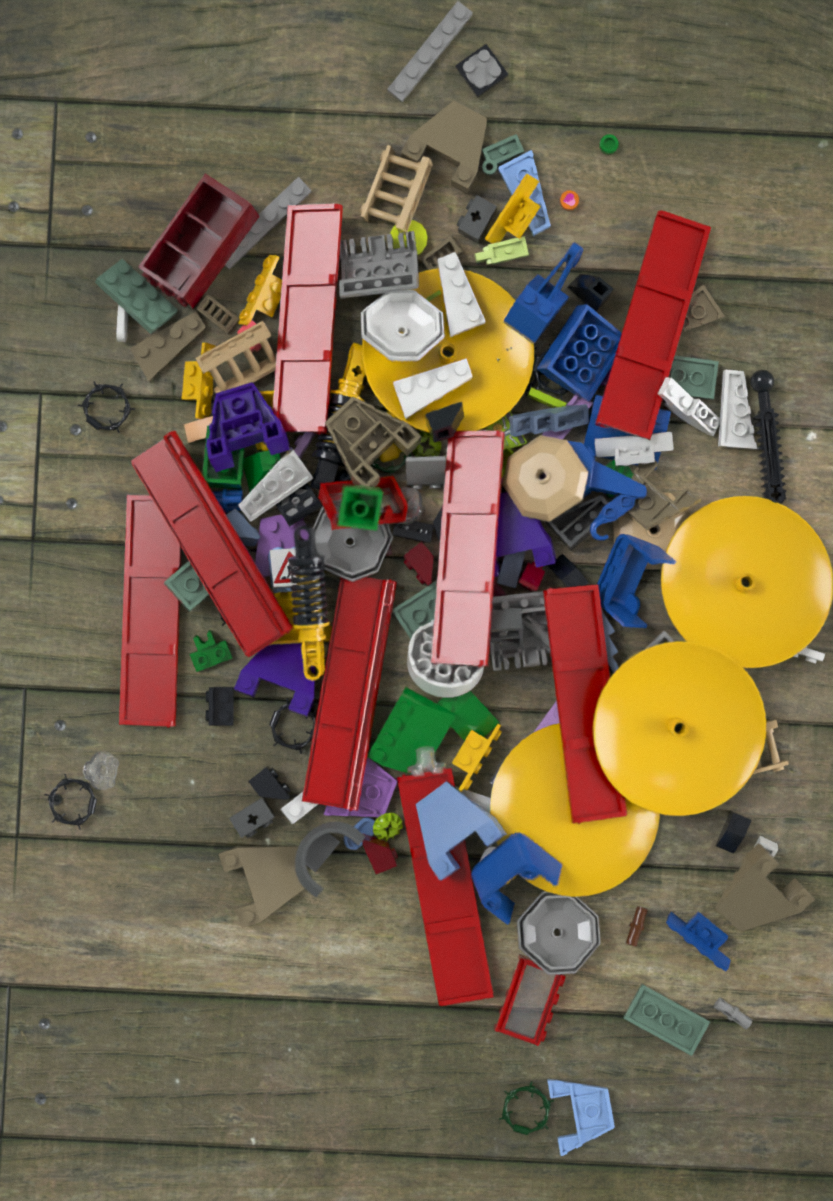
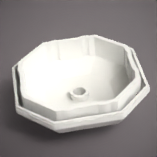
[361,290,444,361]

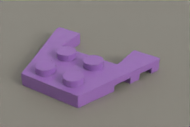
[255,515,309,577]
[324,757,397,817]

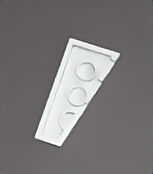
[393,359,473,419]

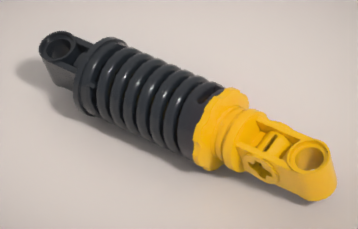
[311,342,365,490]
[287,525,330,680]

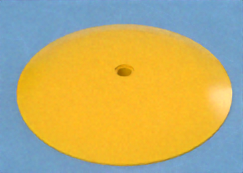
[362,269,534,433]
[661,496,833,668]
[593,641,766,816]
[490,723,660,897]

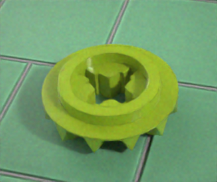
[412,431,442,457]
[373,813,403,841]

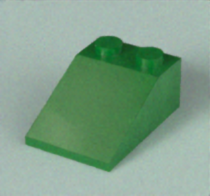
[203,426,245,490]
[437,691,500,741]

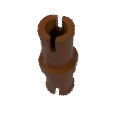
[626,906,648,947]

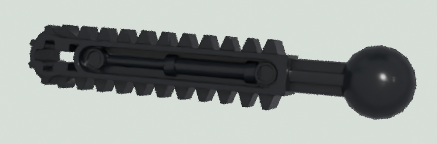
[750,369,787,504]

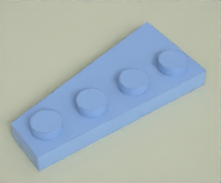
[498,150,551,236]

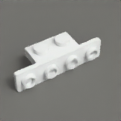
[595,432,673,466]

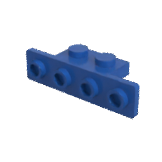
[666,912,731,971]

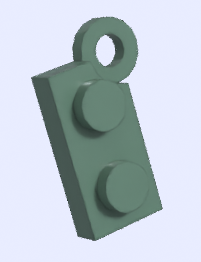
[482,134,524,175]

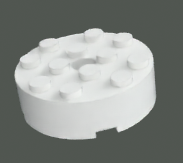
[407,620,484,698]

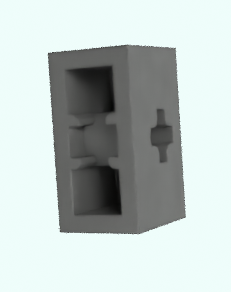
[457,195,497,244]
[229,797,275,838]

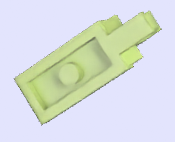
[475,236,529,265]

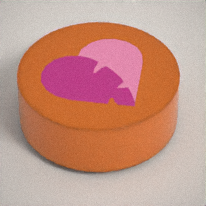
[560,190,579,211]

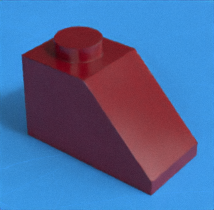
[517,561,546,592]
[362,833,398,875]

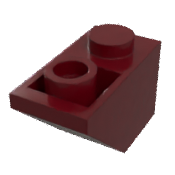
[403,541,434,586]

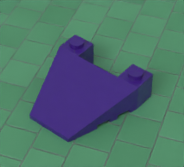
[206,382,290,472]
[494,492,556,577]
[234,643,316,718]

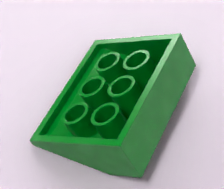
[367,687,456,775]

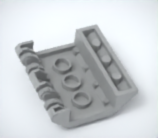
[339,231,419,298]
[489,591,551,671]

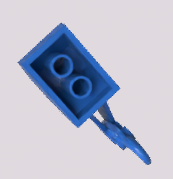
[503,242,583,345]
[568,441,647,541]

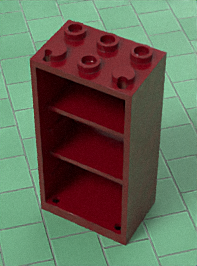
[138,173,260,309]

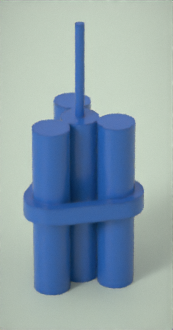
[213,489,244,513]

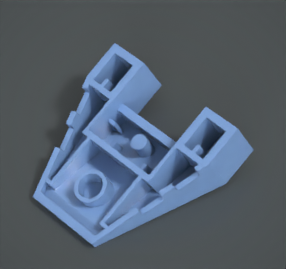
[416,782,507,880]

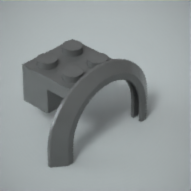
[295,822,366,898]

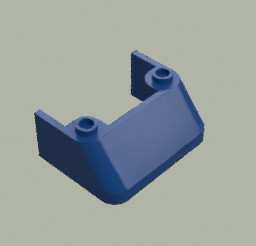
[597,534,676,628]
[471,833,562,925]

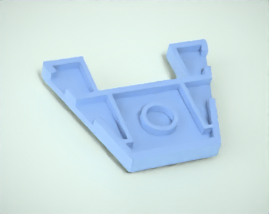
[547,1079,615,1156]

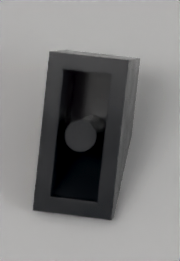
[548,554,589,588]
[715,811,752,854]

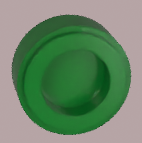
[599,134,619,155]

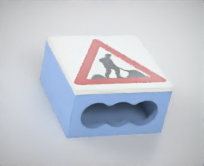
[268,546,296,593]

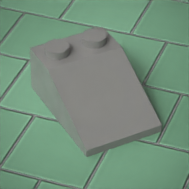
[406,457,445,490]

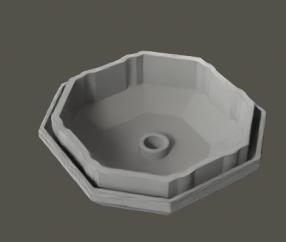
[313,500,393,582]
[517,891,601,975]

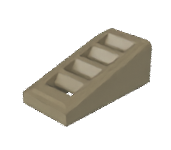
[421,236,464,270]
[196,294,239,334]

